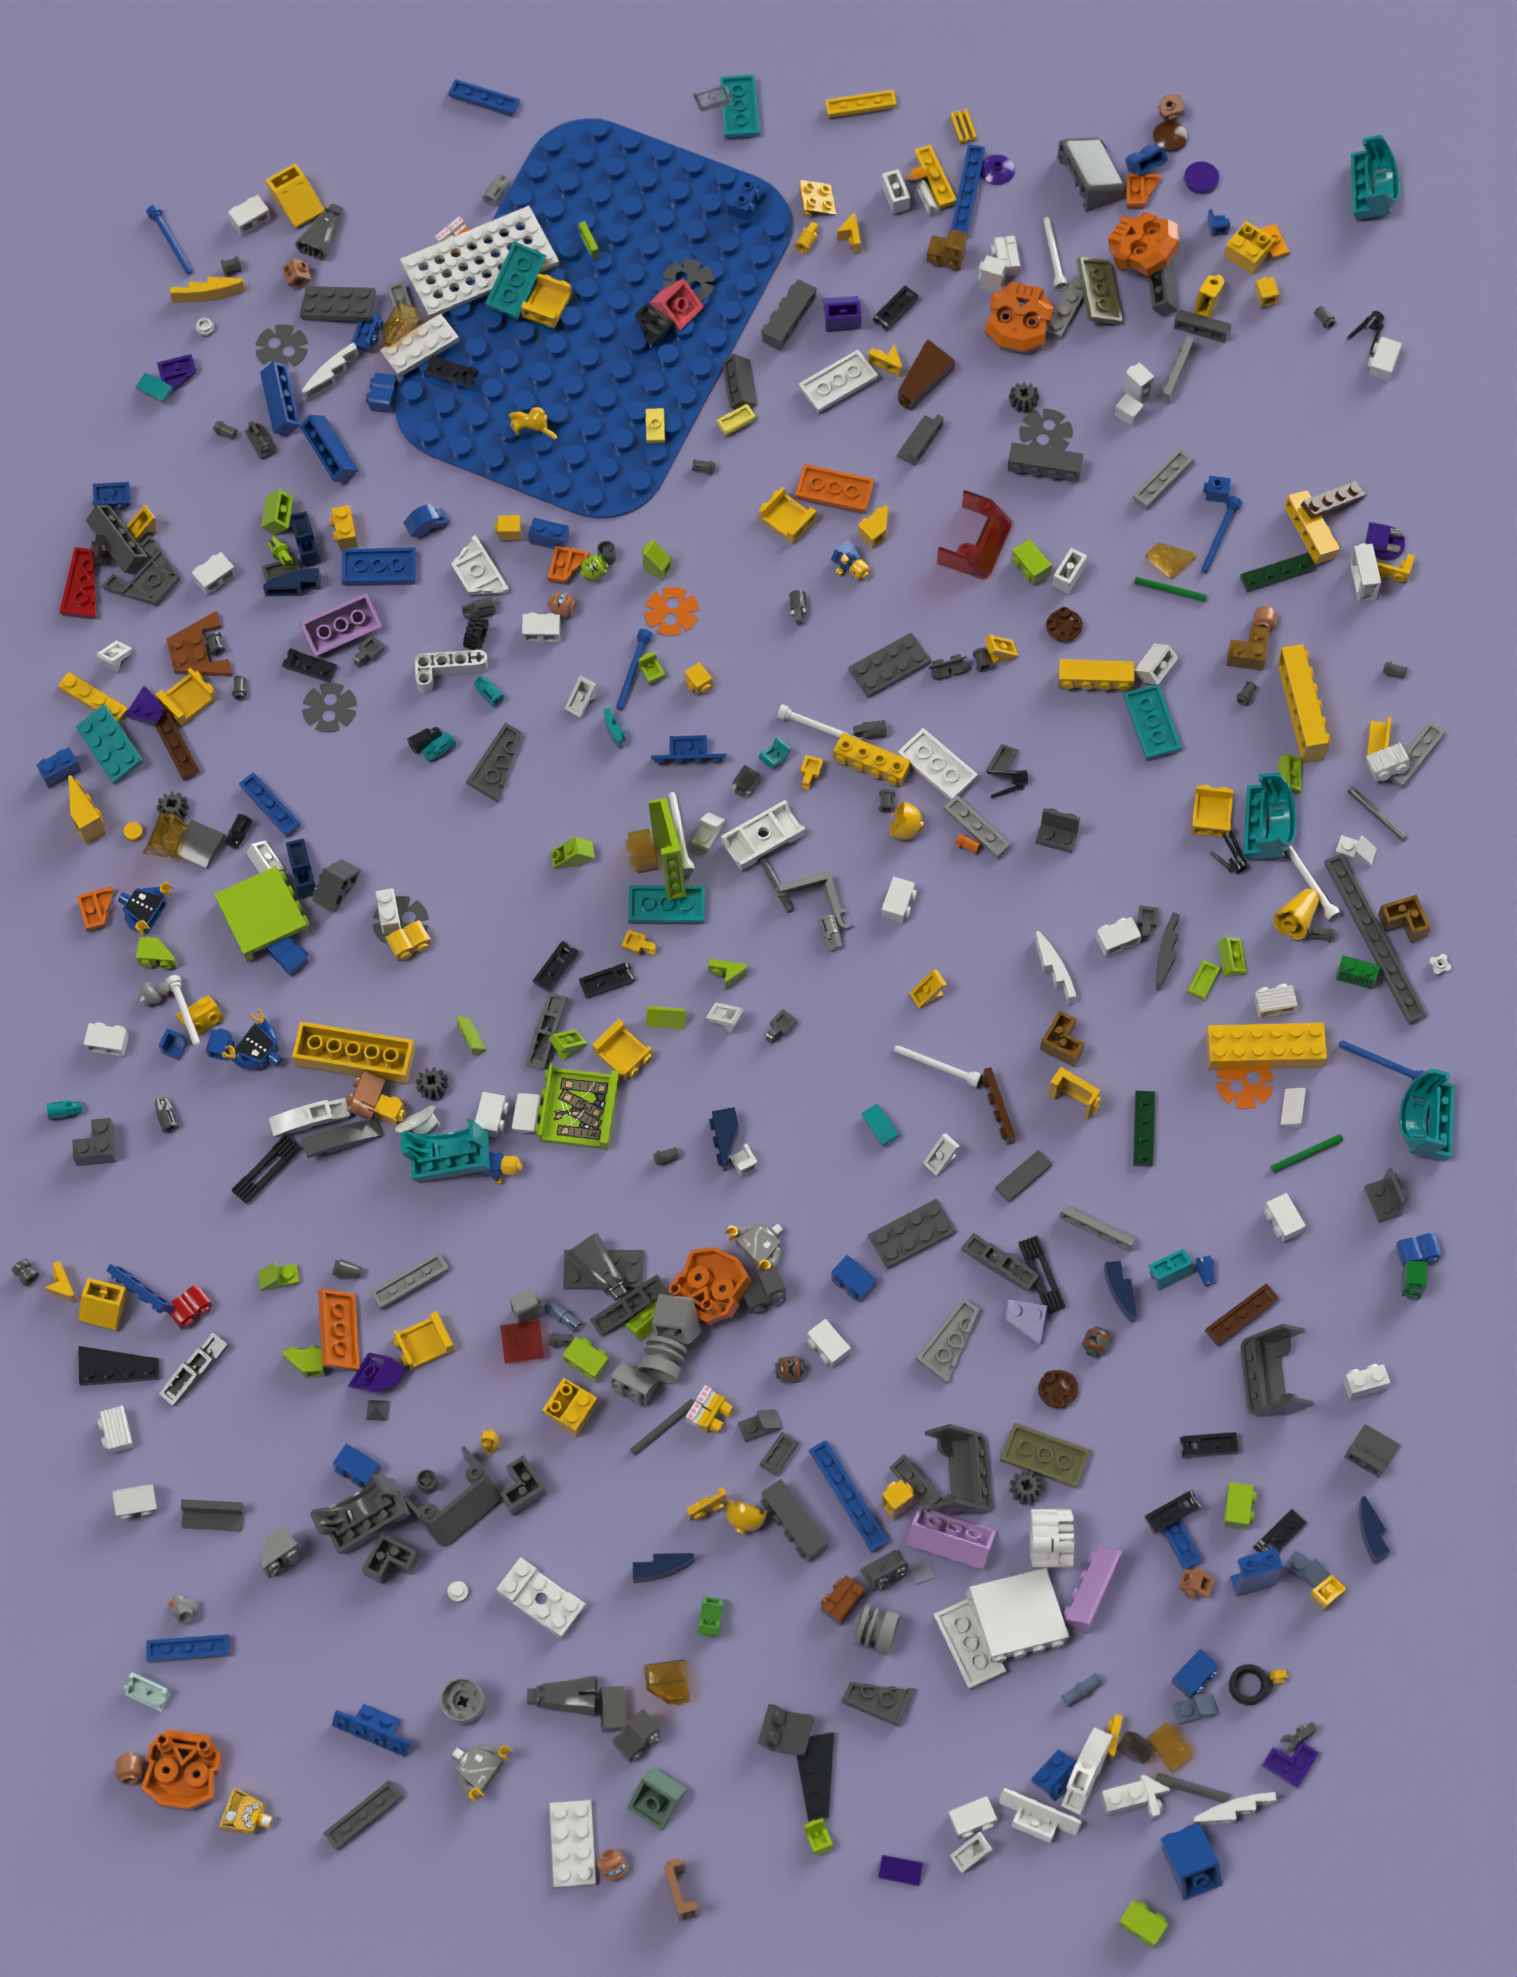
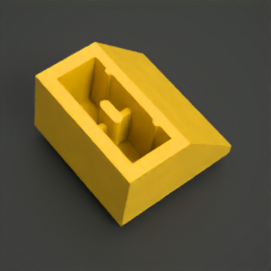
[1224,221,1275,275]
[78,1278,129,1331]
[542,1378,598,1437]

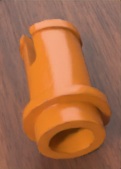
[955,834,980,854]

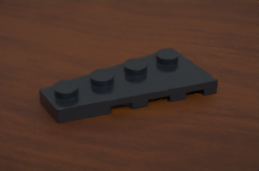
[78,1346,160,1386]
[796,1732,834,1822]

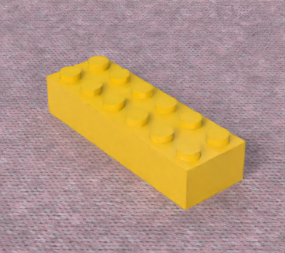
[1277,644,1331,763]
[292,1022,416,1084]
[1206,1023,1327,1070]

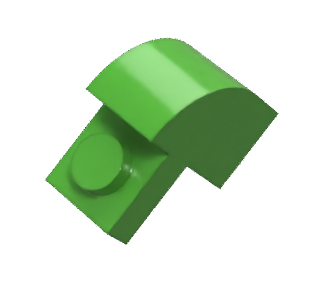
[698,1596,724,1637]

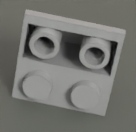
[652,1294,701,1344]
[610,1362,658,1406]
[261,1525,302,1578]

